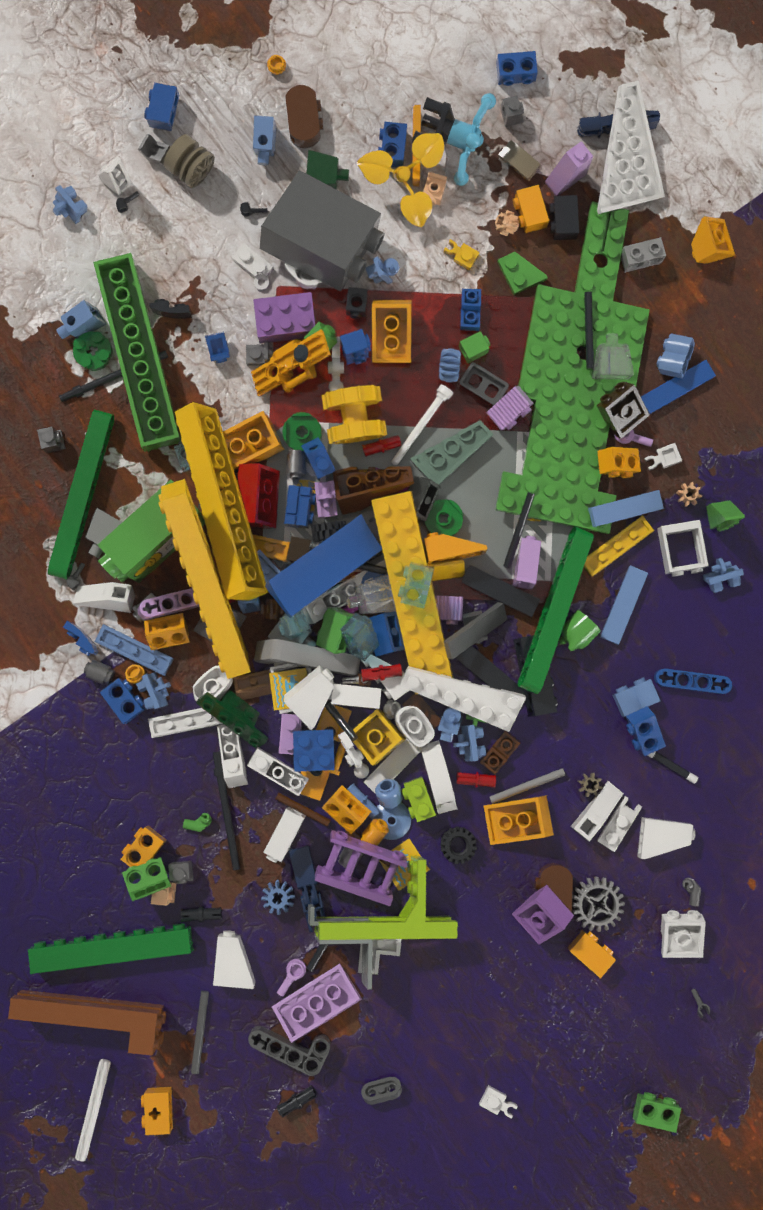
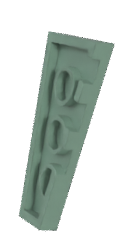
[410,420,493,485]

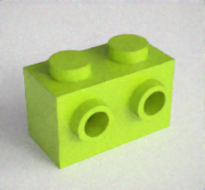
[401,777,436,822]

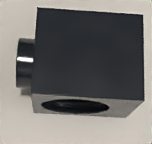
[346,287,368,319]

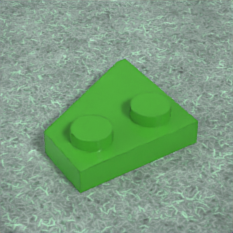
[497,252,548,295]

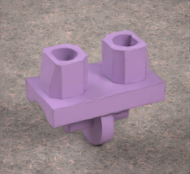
[314,480,338,518]

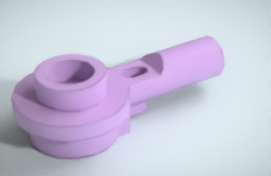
[615,429,653,447]
[277,959,306,997]

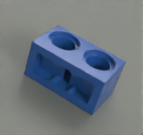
[496,51,538,86]
[378,121,407,168]
[100,678,146,724]
[626,706,666,756]

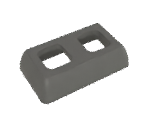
[460,362,509,405]

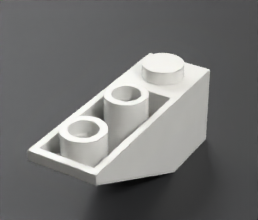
[300,578,361,624]
[73,582,135,613]
[360,651,410,701]
[217,725,248,788]
[247,747,309,796]
[570,781,624,841]

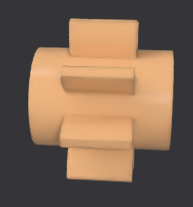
[495,210,519,236]
[676,482,702,507]

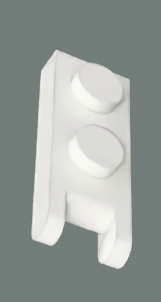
[597,796,642,852]

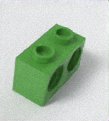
[122,857,171,901]
[633,1092,681,1133]

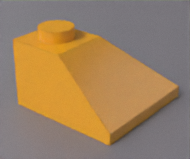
[691,216,735,264]

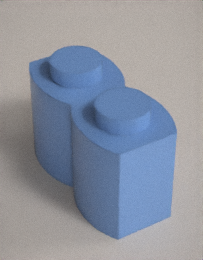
[657,334,695,379]
[612,677,660,717]

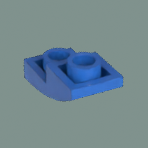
[460,288,481,331]
[63,621,98,656]

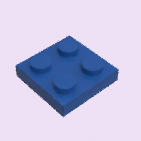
[293,730,335,772]

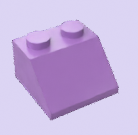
[512,885,574,944]

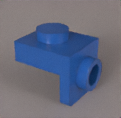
[205,331,230,363]

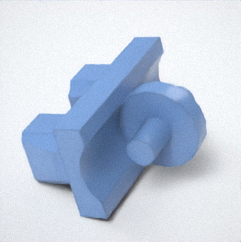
[53,185,87,224]
[366,256,400,284]
[703,558,744,593]
[136,672,171,709]
[438,707,463,742]
[453,725,486,761]

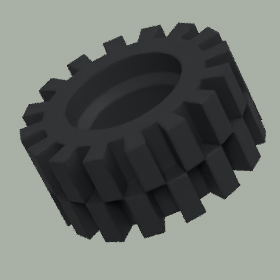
[311,521,346,543]
[440,826,477,864]

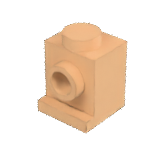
[423,172,447,206]
[151,882,177,906]

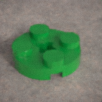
[73,331,113,371]
[282,412,322,451]
[424,499,463,536]

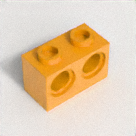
[597,447,641,478]
[144,613,190,650]
[322,785,371,834]
[120,826,167,867]

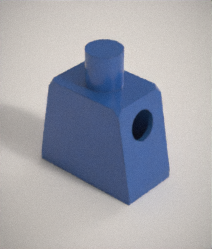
[301,437,336,479]

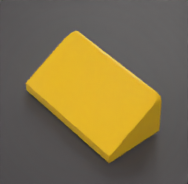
[428,559,465,581]

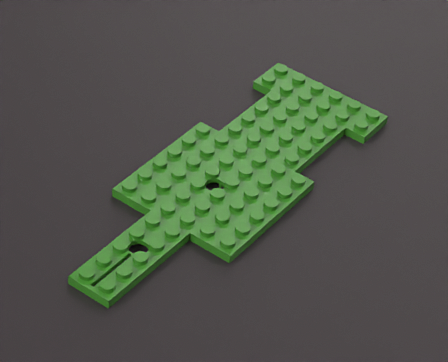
[495,201,650,534]

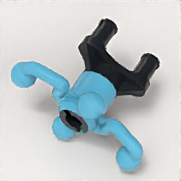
[412,93,496,186]

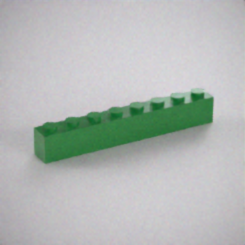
[28,923,193,974]

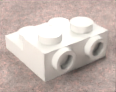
[661,910,706,958]

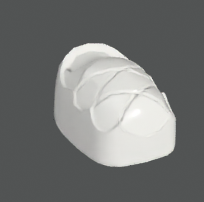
[193,665,233,701]
[395,706,435,747]

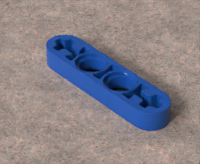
[654,669,732,694]

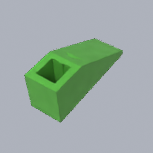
[706,500,745,531]

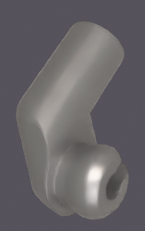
[682,878,701,906]

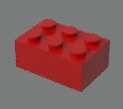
[237,463,280,529]

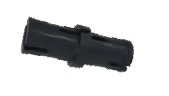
[181,906,222,923]
[277,1085,318,1118]

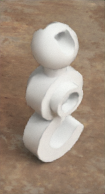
[328,337,344,391]
[338,731,369,779]

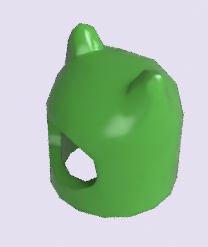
[559,610,601,651]

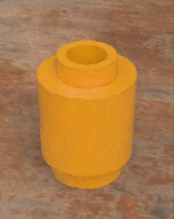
[361,819,389,846]

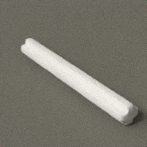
[75,1059,111,1161]

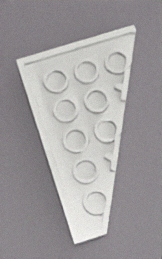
[597,81,665,214]

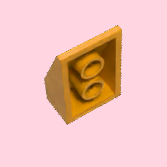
[372,300,412,363]
[223,411,285,470]
[423,532,487,564]
[484,795,554,845]

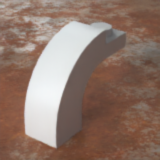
[420,740,457,814]

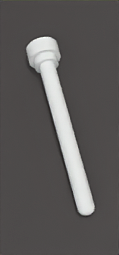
[391,384,453,465]

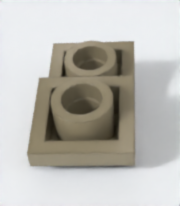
[498,140,541,181]

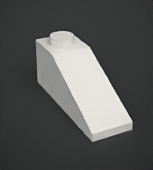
[99,157,132,197]

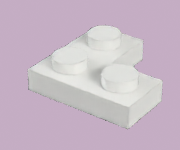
[358,939,401,974]

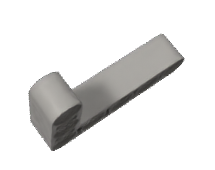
[254,639,361,677]

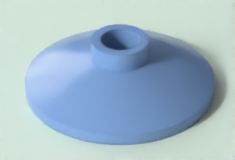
[372,803,411,840]

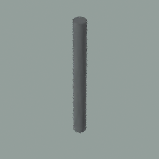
[191,991,209,1074]

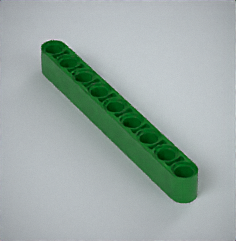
[48,409,114,580]
[518,526,594,694]

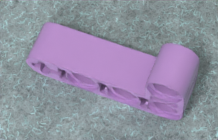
[138,588,199,620]

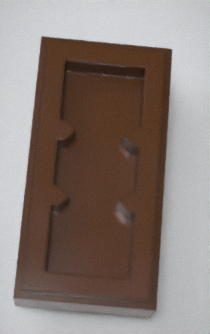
[402,694,441,729]

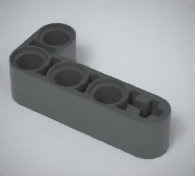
[248,1026,331,1076]

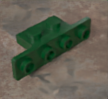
[196,690,268,749]

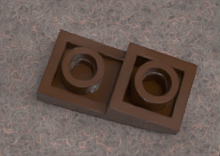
[480,730,521,774]

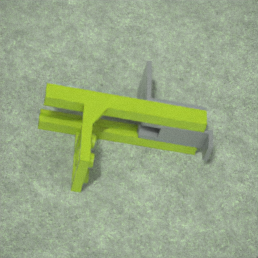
[308,856,458,990]

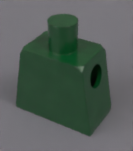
[306,150,350,190]

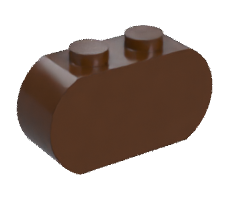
[285,85,324,148]
[535,863,573,913]

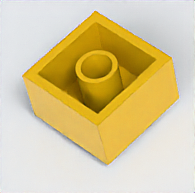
[352,709,406,766]

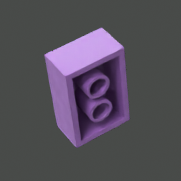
[253,292,316,344]

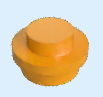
[267,55,286,75]
[125,665,145,684]

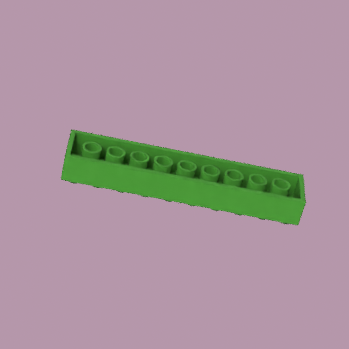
[93,253,181,452]

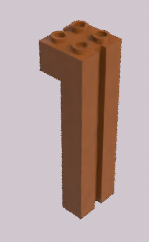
[8,990,166,1055]

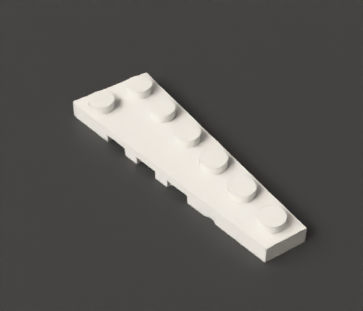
[400,666,526,732]

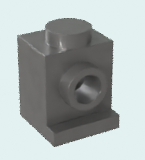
[500,96,524,127]
[37,427,66,453]
[168,860,193,884]

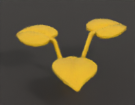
[357,133,444,227]

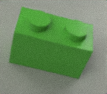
[316,607,357,654]

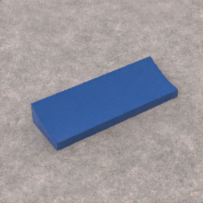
[265,514,382,618]

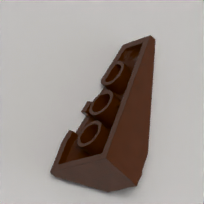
[332,466,414,515]

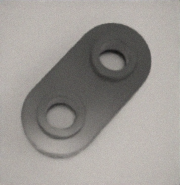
[361,1077,402,1105]

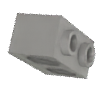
[621,237,666,272]

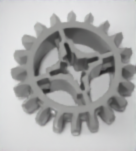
[572,876,625,932]

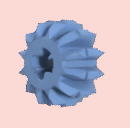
[439,348,461,382]
[261,880,295,915]

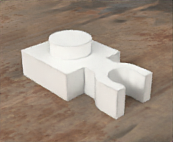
[645,443,682,471]
[479,1085,518,1119]

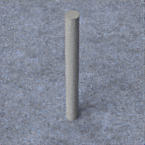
[489,768,565,804]

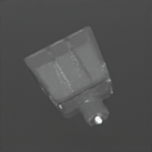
[592,333,634,380]
[346,574,396,614]

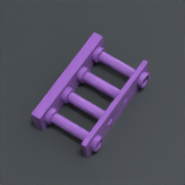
[315,830,407,906]

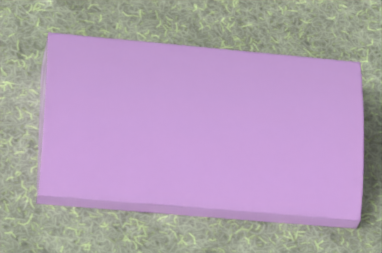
[272,964,362,1043]

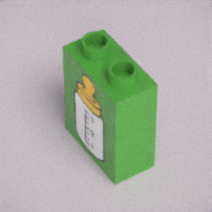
[97,479,205,583]

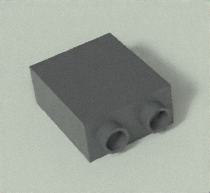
[259,170,385,292]

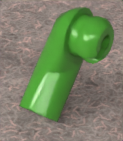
[183,813,212,832]

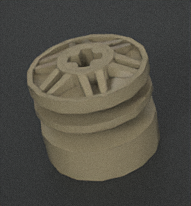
[164,134,215,188]

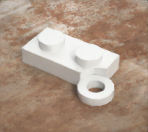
[232,243,274,291]

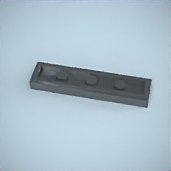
[443,602,507,660]

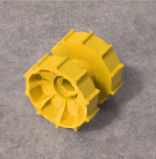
[321,385,387,445]

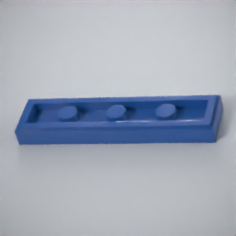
[641,360,716,415]

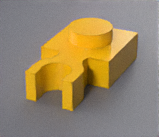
[444,239,480,271]

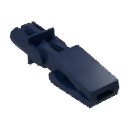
[577,110,660,139]
[289,845,326,933]

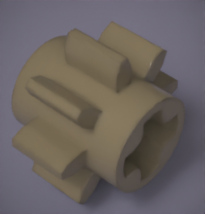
[577,773,603,797]

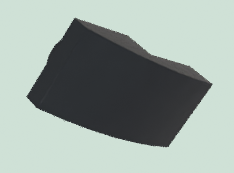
[149,299,192,319]

